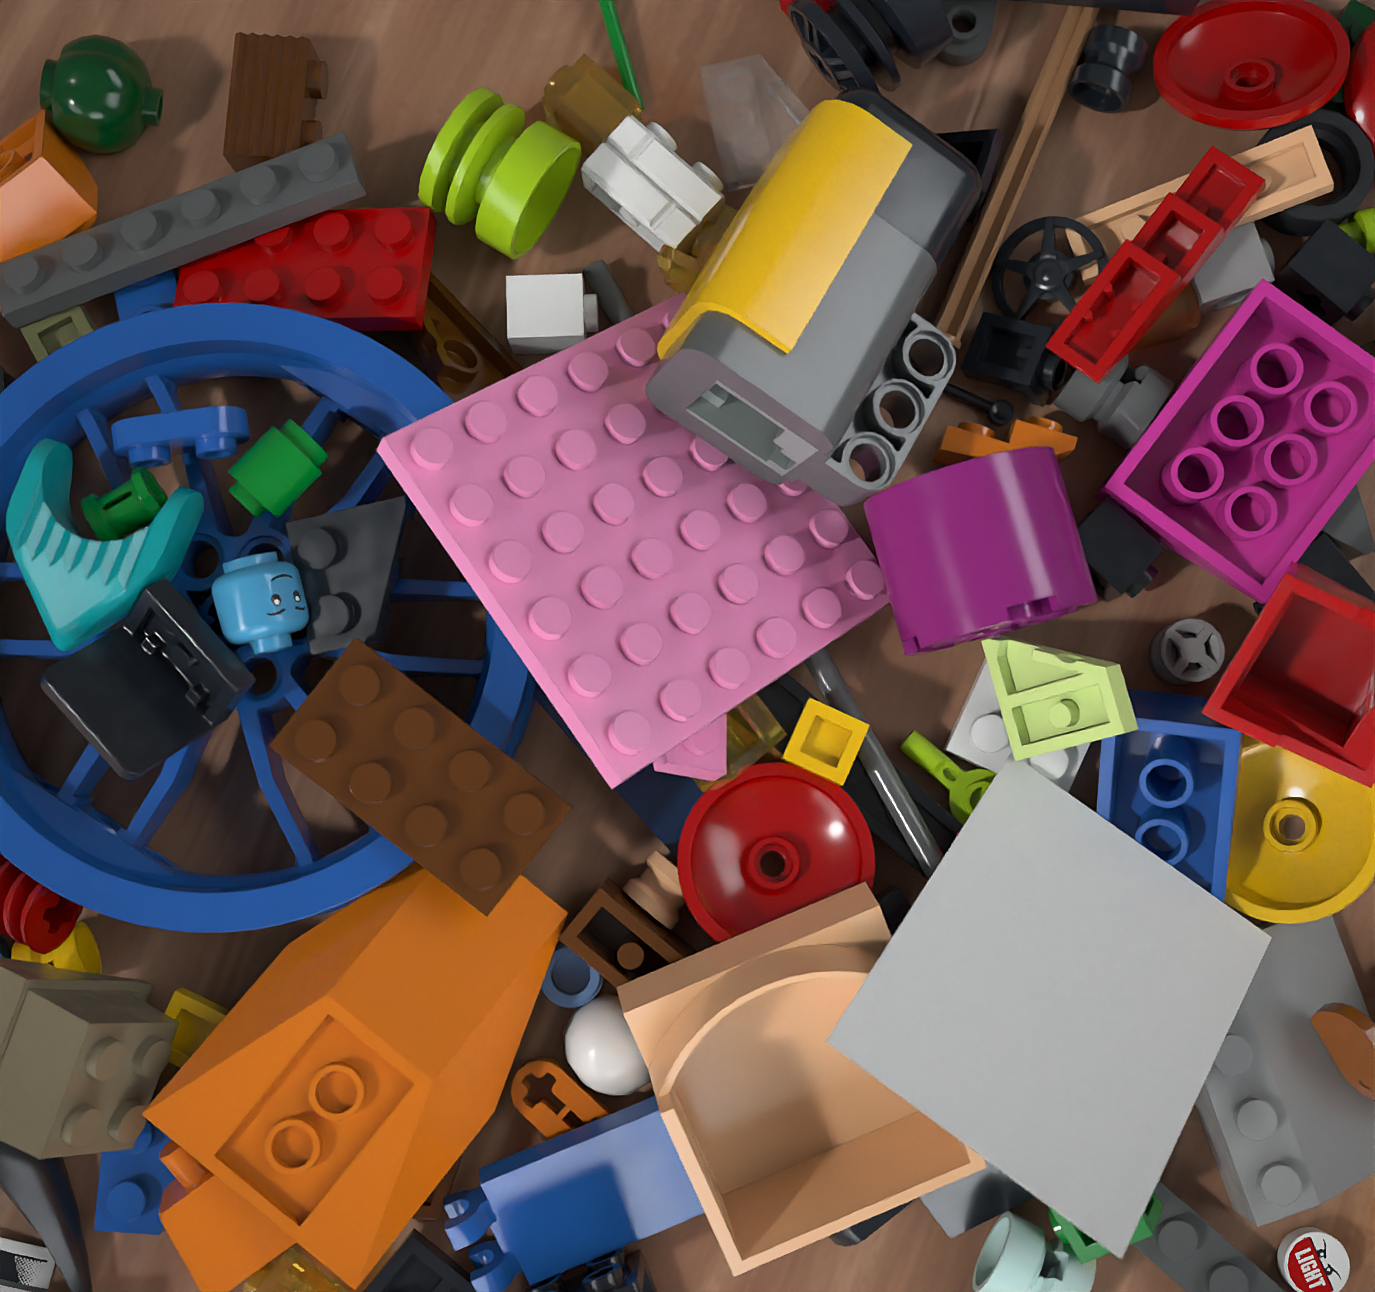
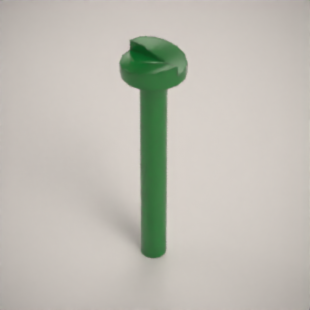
[598,0,645,114]

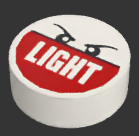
[1277,1227,1350,1292]

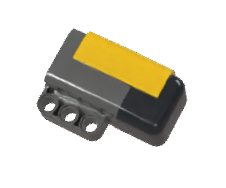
[644,86,982,506]

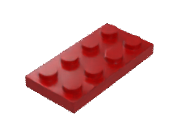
[173,207,437,331]

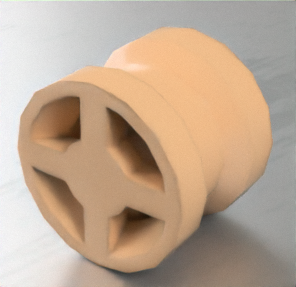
[622,849,686,930]

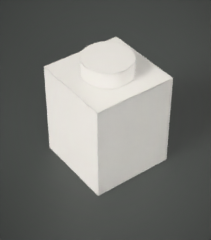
[506,273,598,354]

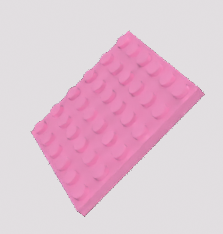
[377,292,890,789]

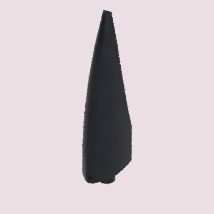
[0,1141,93,1292]

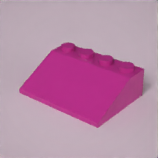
[1093,278,1375,604]

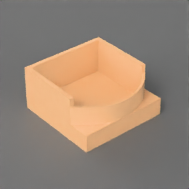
[616,882,987,1277]

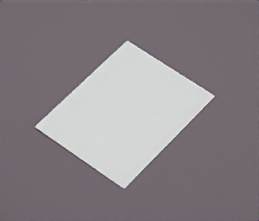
[826,753,1272,1259]

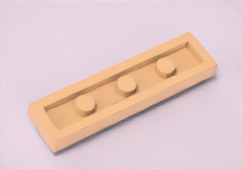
[1065,125,1334,287]

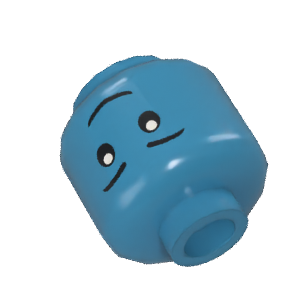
[212,552,309,656]

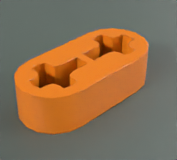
[510,1056,612,1139]

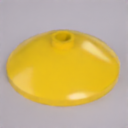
[1224,734,1375,924]

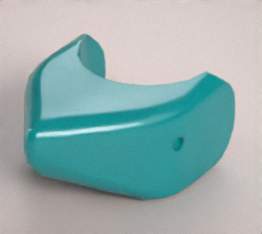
[6,438,204,652]

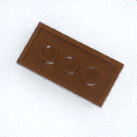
[269,637,573,917]

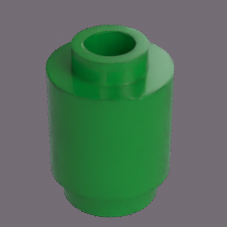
[228,419,329,519]

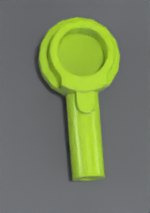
[898,729,997,825]

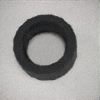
[1255,108,1375,237]

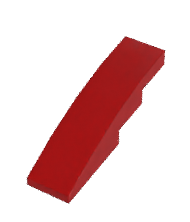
[1045,145,1266,385]

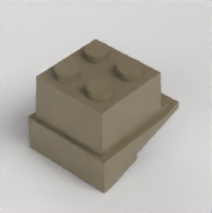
[0,957,179,1159]

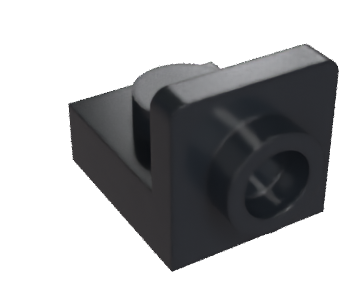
[960,311,1068,407]

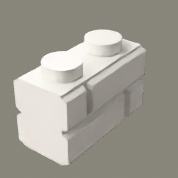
[581,115,725,266]

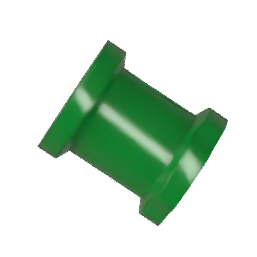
[81,466,168,542]

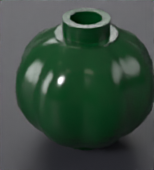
[40,34,164,155]

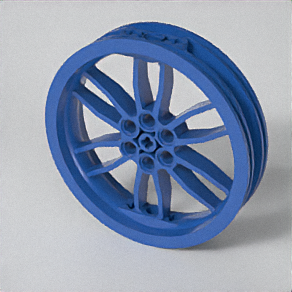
[0,303,538,932]

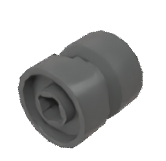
[1052,353,1174,452]

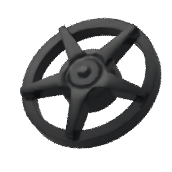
[991,216,1109,332]

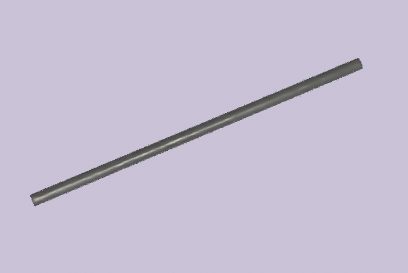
[582,260,944,881]

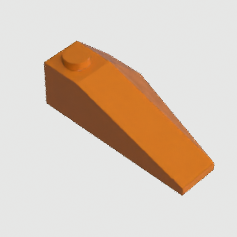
[0,109,98,263]

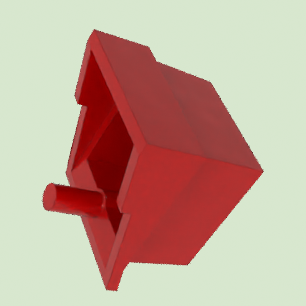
[1201,561,1375,788]

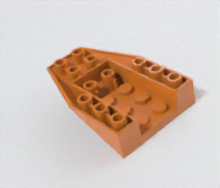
[141,862,569,1290]

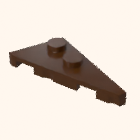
[408,271,524,403]

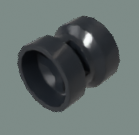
[1067,24,1149,113]

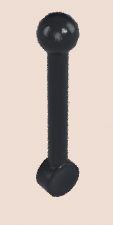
[909,358,1014,426]

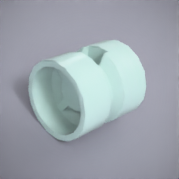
[972,1211,1096,1292]

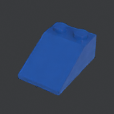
[1096,689,1244,903]

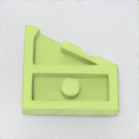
[981,636,1138,761]

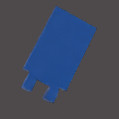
[443,1096,705,1292]

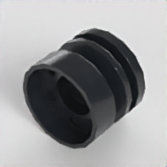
[786,0,953,94]

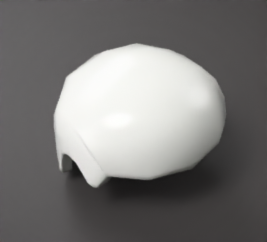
[563,993,652,1096]

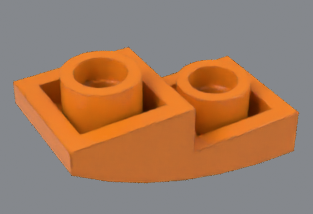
[932,416,1078,466]

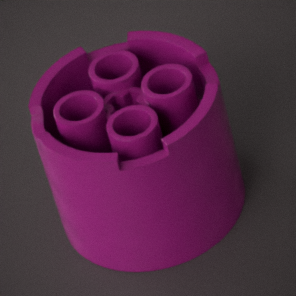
[863,446,1099,656]

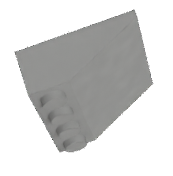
[1194,915,1375,1227]

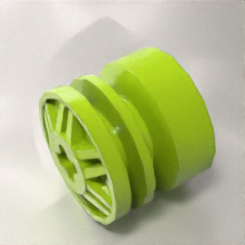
[418,86,581,259]

